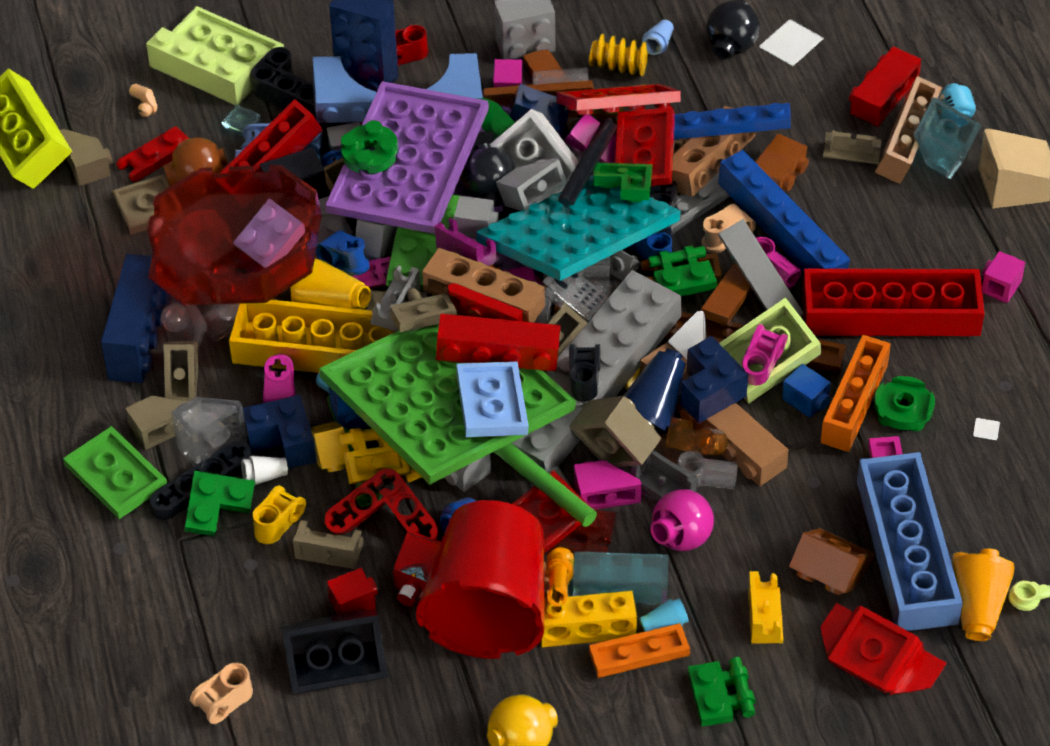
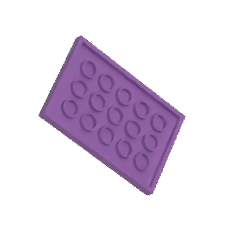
[325,81,489,234]

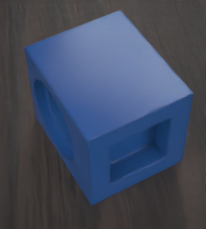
[782,364,831,418]

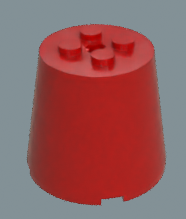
[416,500,545,659]

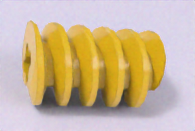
[589,34,648,77]

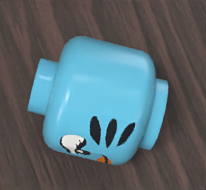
[937,83,976,126]

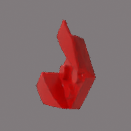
[820,603,947,695]

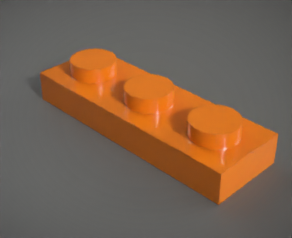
[589,623,690,678]

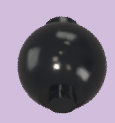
[706,0,760,59]
[460,143,515,207]

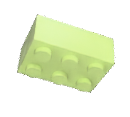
[719,297,821,404]

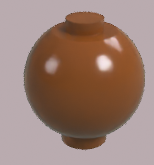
[164,137,228,193]

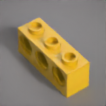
[541,591,637,647]

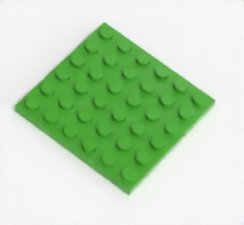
[319,313,576,485]

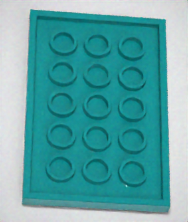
[476,175,680,281]

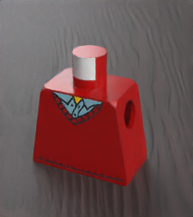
[393,530,441,607]

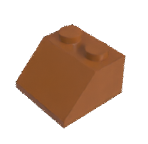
[789,528,876,595]

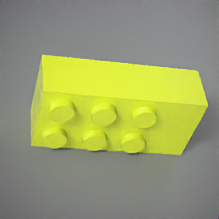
[0,68,73,189]

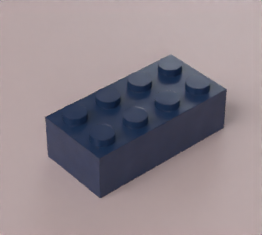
[329,0,398,92]
[101,254,170,383]

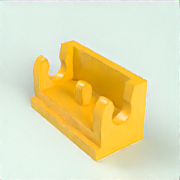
[748,571,783,644]

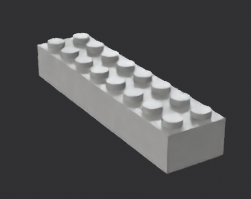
[512,270,682,473]

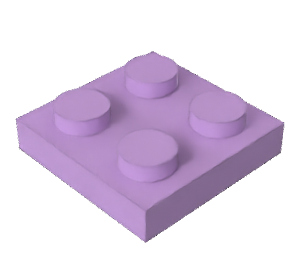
[233,198,308,273]

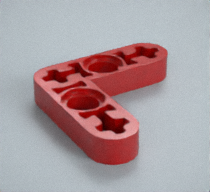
[325,468,439,540]

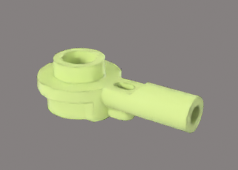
[1008,581,1050,611]

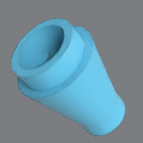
[639,598,689,632]

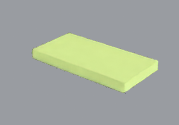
[172,6,284,78]

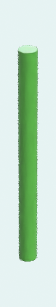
[494,443,597,527]

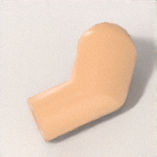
[129,84,158,117]

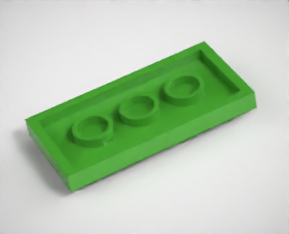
[386,195,459,291]

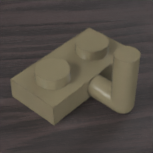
[390,288,457,332]

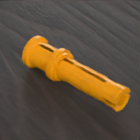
[545,547,574,607]

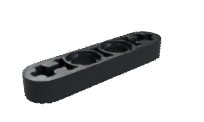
[150,441,252,520]

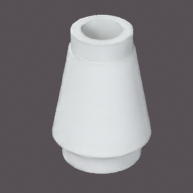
[241,456,288,485]

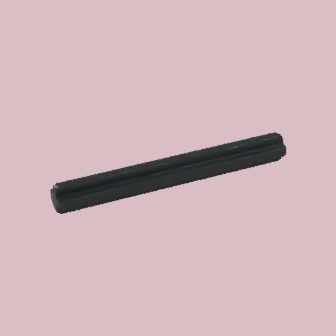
[558,118,617,208]

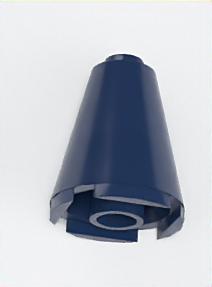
[623,348,686,435]

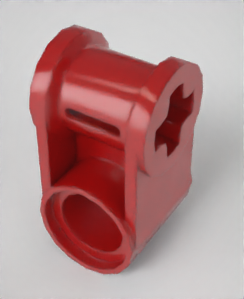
[395,25,429,66]

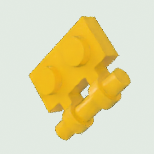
[338,428,410,484]

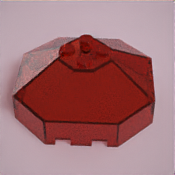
[147,165,322,305]

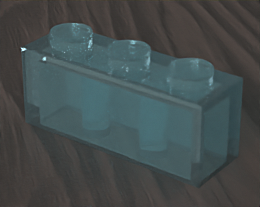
[573,552,668,605]

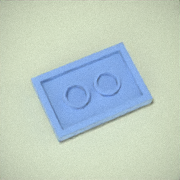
[456,362,529,437]

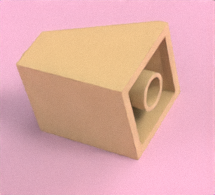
[978,129,1050,209]

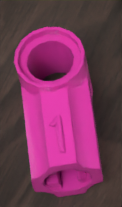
[756,237,801,289]

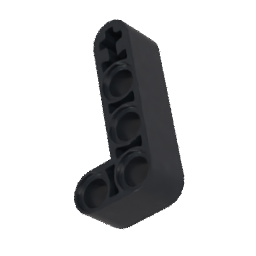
[251,47,344,129]

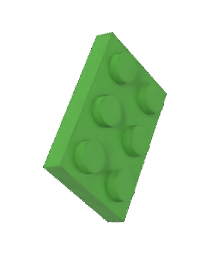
[63,426,167,519]

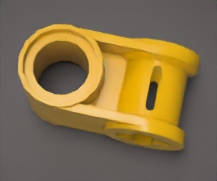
[253,485,306,544]

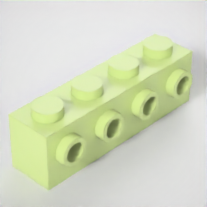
[146,27,253,106]

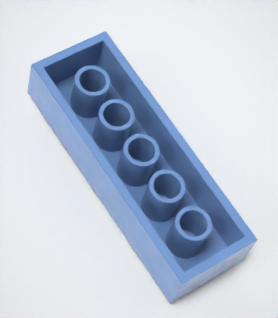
[857,452,963,631]

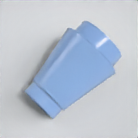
[642,20,674,55]

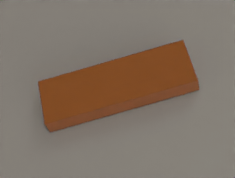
[701,264,752,326]

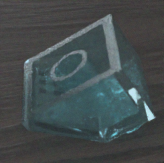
[914,97,982,179]

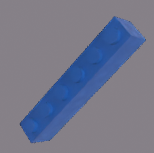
[718,150,850,272]

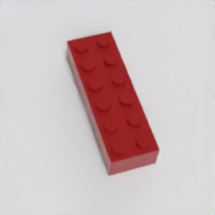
[802,268,985,336]

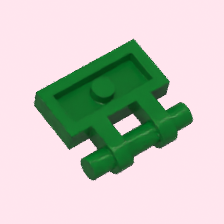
[648,245,717,296]
[687,657,756,727]

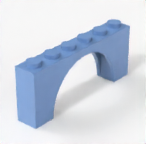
[313,54,482,123]

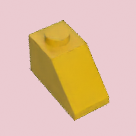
[310,421,349,472]

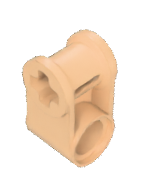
[702,204,756,253]
[190,663,253,724]

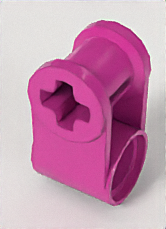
[742,324,788,386]
[263,354,295,403]

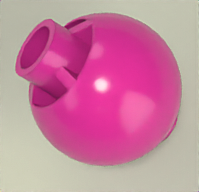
[650,489,714,551]

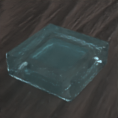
[222,105,261,137]

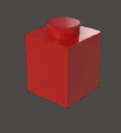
[327,568,378,615]

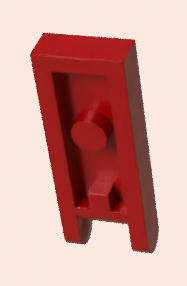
[116,126,189,182]
[448,283,523,321]

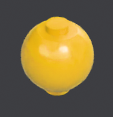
[487,695,558,746]

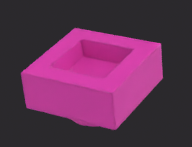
[868,436,903,458]

